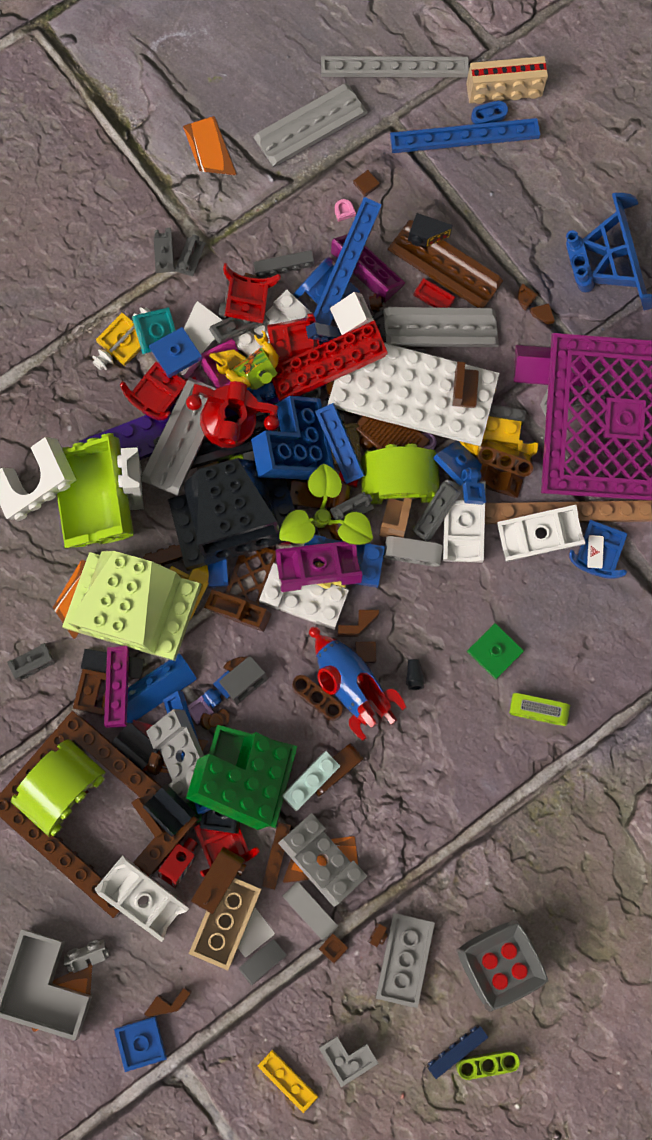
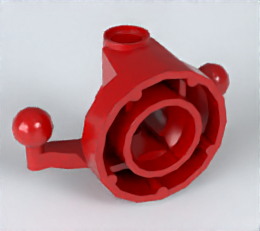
[186,381,279,448]

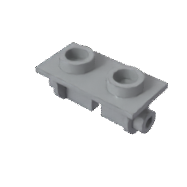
[64,939,110,973]

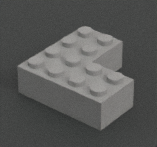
[0,929,92,1041]

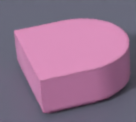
[334,199,356,222]

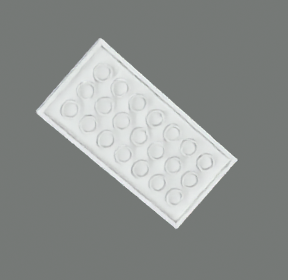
[328,343,499,446]

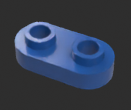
[471,101,508,124]

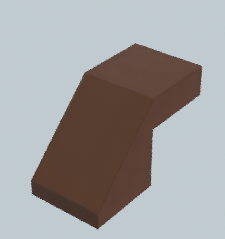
[479,464,523,498]
[338,610,379,637]
[144,987,192,1017]

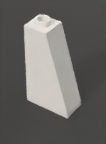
[176,301,222,380]

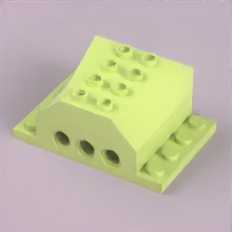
[62,551,201,661]

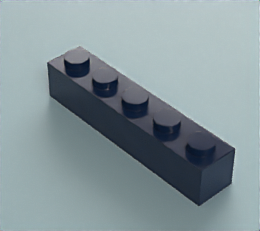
[306,322,342,342]
[427,1025,489,1079]

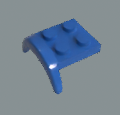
[293,257,360,320]
[569,520,627,579]

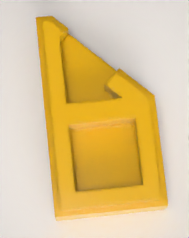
[209,350,246,370]

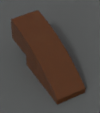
[204,590,271,632]

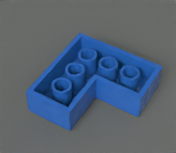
[251,396,334,480]

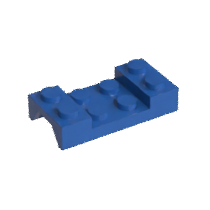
[304,535,385,588]

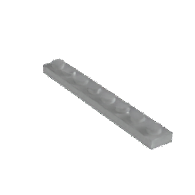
[321,56,469,77]

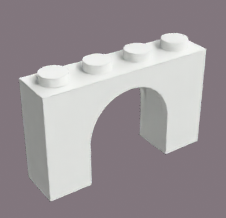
[0,437,76,521]

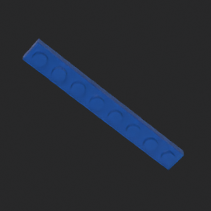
[390,118,540,153]
[314,197,382,345]

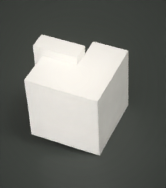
[330,292,374,335]

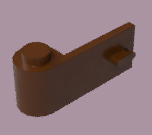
[290,481,351,510]
[191,847,247,915]

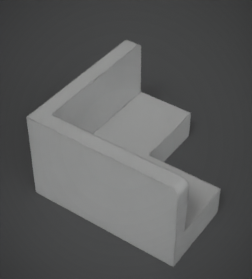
[319,1036,379,1087]

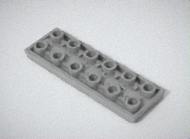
[254,83,368,167]
[383,307,499,347]
[141,378,217,496]

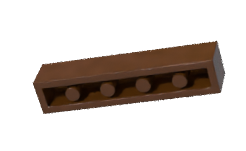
[143,544,183,566]
[262,822,291,890]

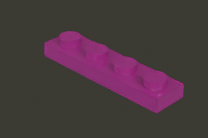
[104,646,129,728]

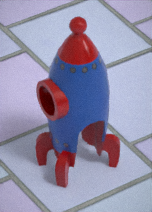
[309,626,407,741]

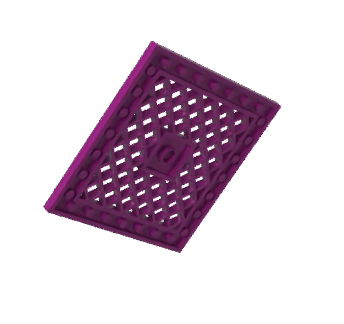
[541,333,652,500]

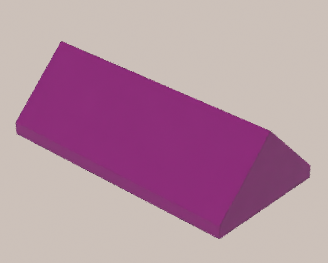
[331,234,405,303]
[514,345,595,387]

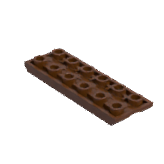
[388,220,503,308]

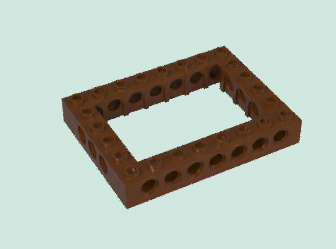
[0,711,200,918]

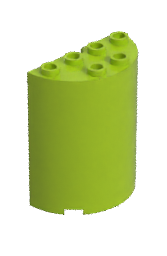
[57,433,134,548]

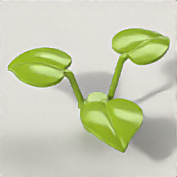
[279,464,373,545]

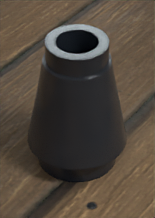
[406,659,426,690]

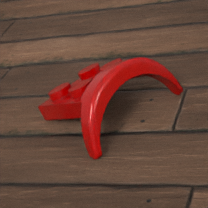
[223,263,281,324]
[267,313,320,364]
[120,362,187,421]
[194,825,260,877]

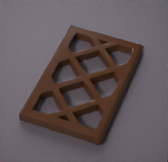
[225,548,276,606]

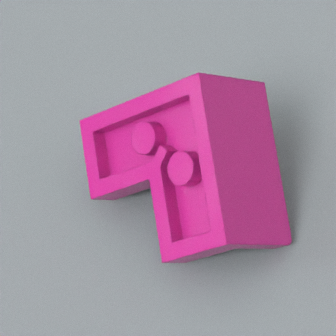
[201,339,238,388]

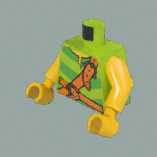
[216,330,279,390]

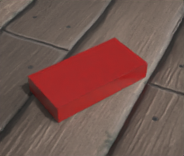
[413,278,456,308]

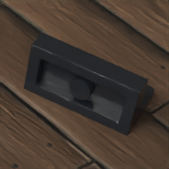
[111,722,159,770]
[143,783,196,837]

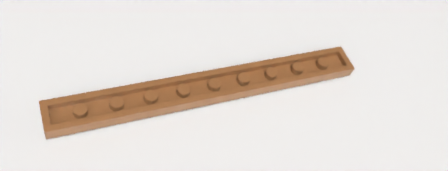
[485,500,652,524]

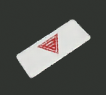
[587,535,604,568]

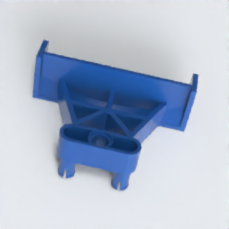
[566,193,652,311]

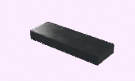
[81,649,145,680]

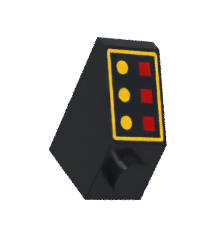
[408,213,453,247]

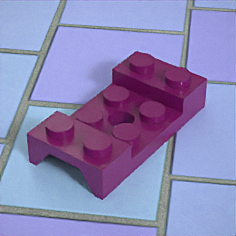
[276,541,362,592]

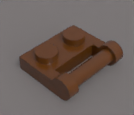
[73,669,106,716]

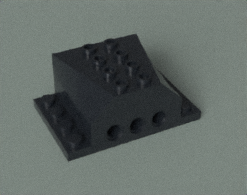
[168,458,295,571]

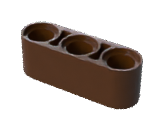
[478,440,533,477]
[292,675,343,721]
[315,743,364,797]

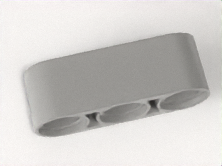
[383,536,443,567]
[282,881,339,942]

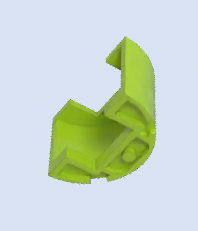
[360,444,440,504]
[11,739,106,837]

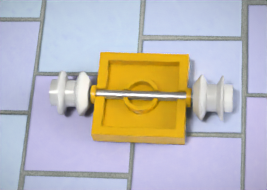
[92,307,151,370]

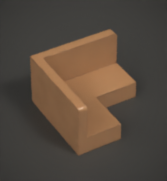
[379,498,412,538]

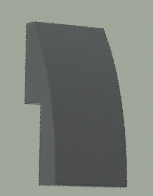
[239,939,287,986]

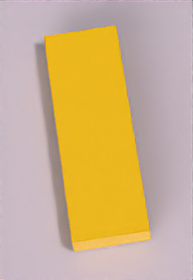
[257,1049,318,1113]

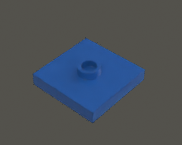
[149,327,202,378]
[433,440,482,486]
[114,1016,167,1072]

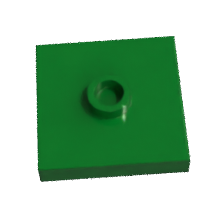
[467,623,524,680]

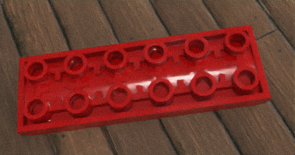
[272,320,388,401]

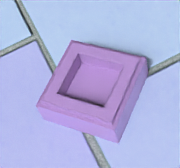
[188,696,214,725]

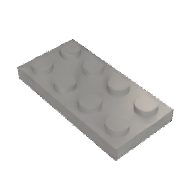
[376,913,435,1008]

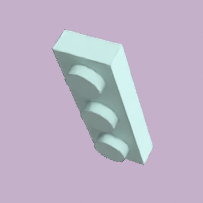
[281,751,340,811]

